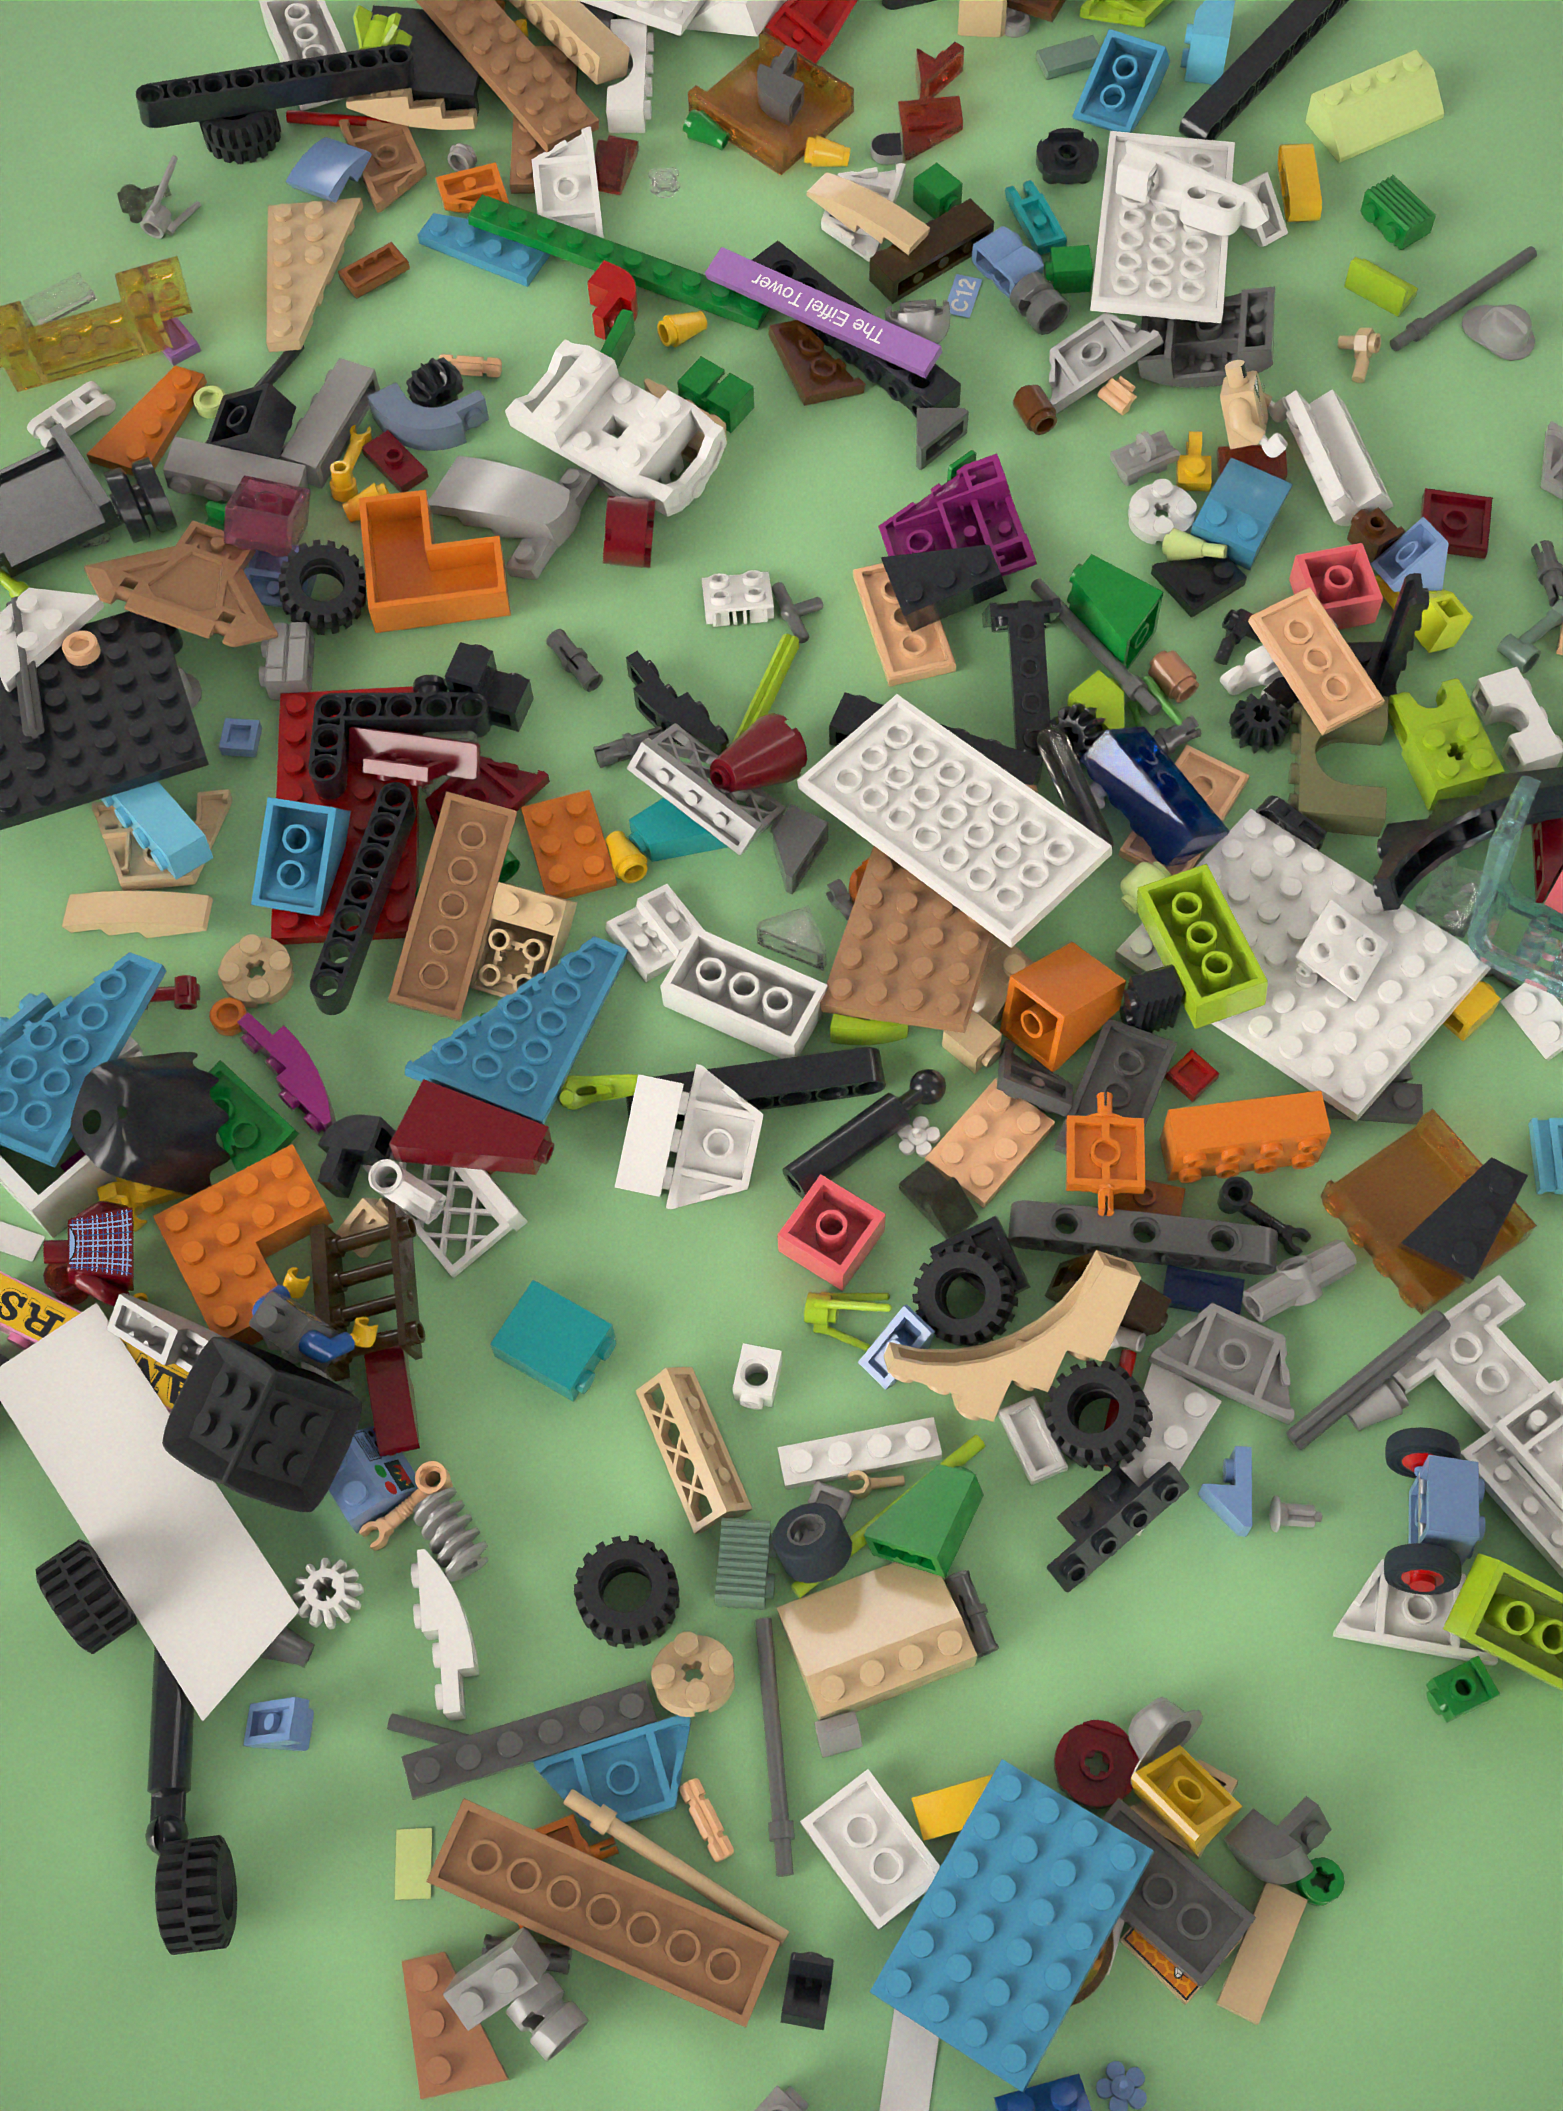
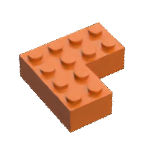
[359,489,511,633]
[153,1144,334,1346]

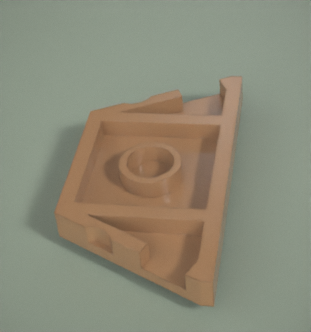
[339,119,427,213]

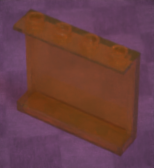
[688,30,854,175]
[1320,1109,1537,1315]

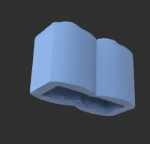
[972,226,1044,298]

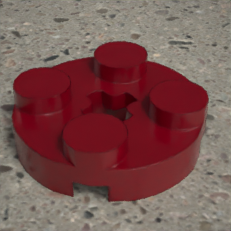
[1054,1720,1140,1809]

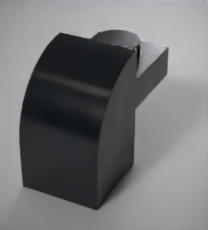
[318,1114,396,1199]

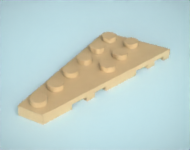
[266,198,363,352]

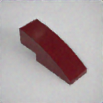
[364,1329,420,1457]

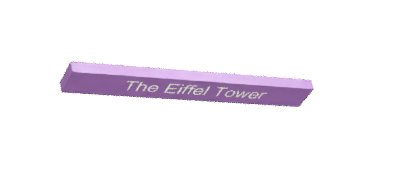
[705,247,942,378]

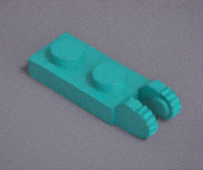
[1005,180,1067,255]

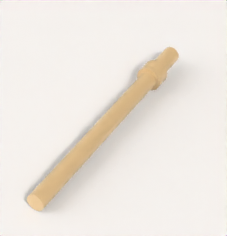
[563,1789,789,1947]

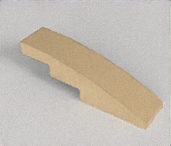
[346,88,478,130]
[806,172,930,255]
[62,891,213,938]

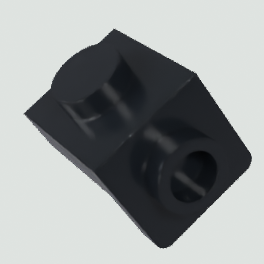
[780,1952,834,2030]

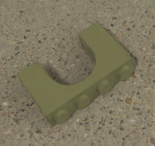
[1288,696,1388,837]

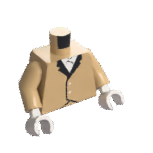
[1220,360,1290,458]

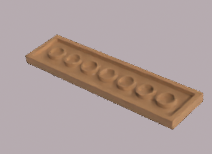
[416,0,599,152]
[426,1798,780,2027]

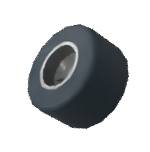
[772,1502,852,1583]

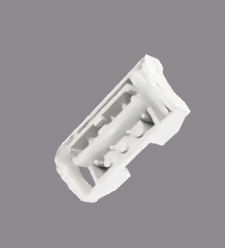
[505,339,727,517]

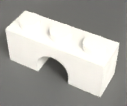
[1471,667,1563,773]

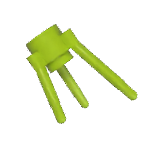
[804,1291,892,1351]

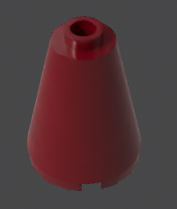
[710,713,808,793]

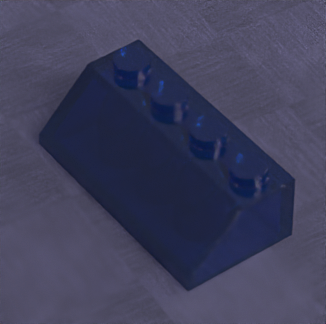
[1080,726,1230,867]

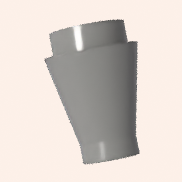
[1347,1378,1409,1431]

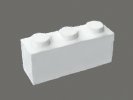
[615,1074,690,1197]

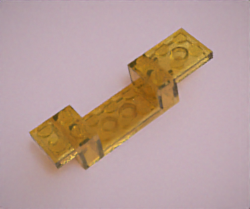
[0,256,193,392]

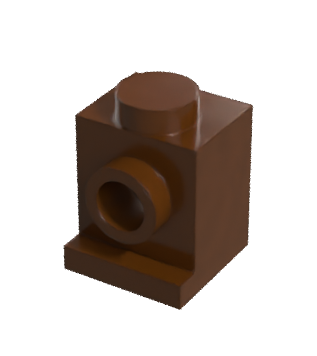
[1347,507,1405,564]

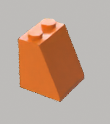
[1000,942,1126,1072]

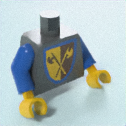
[249,1267,378,1372]

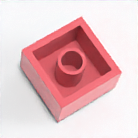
[1289,543,1383,630]
[777,1174,886,1291]

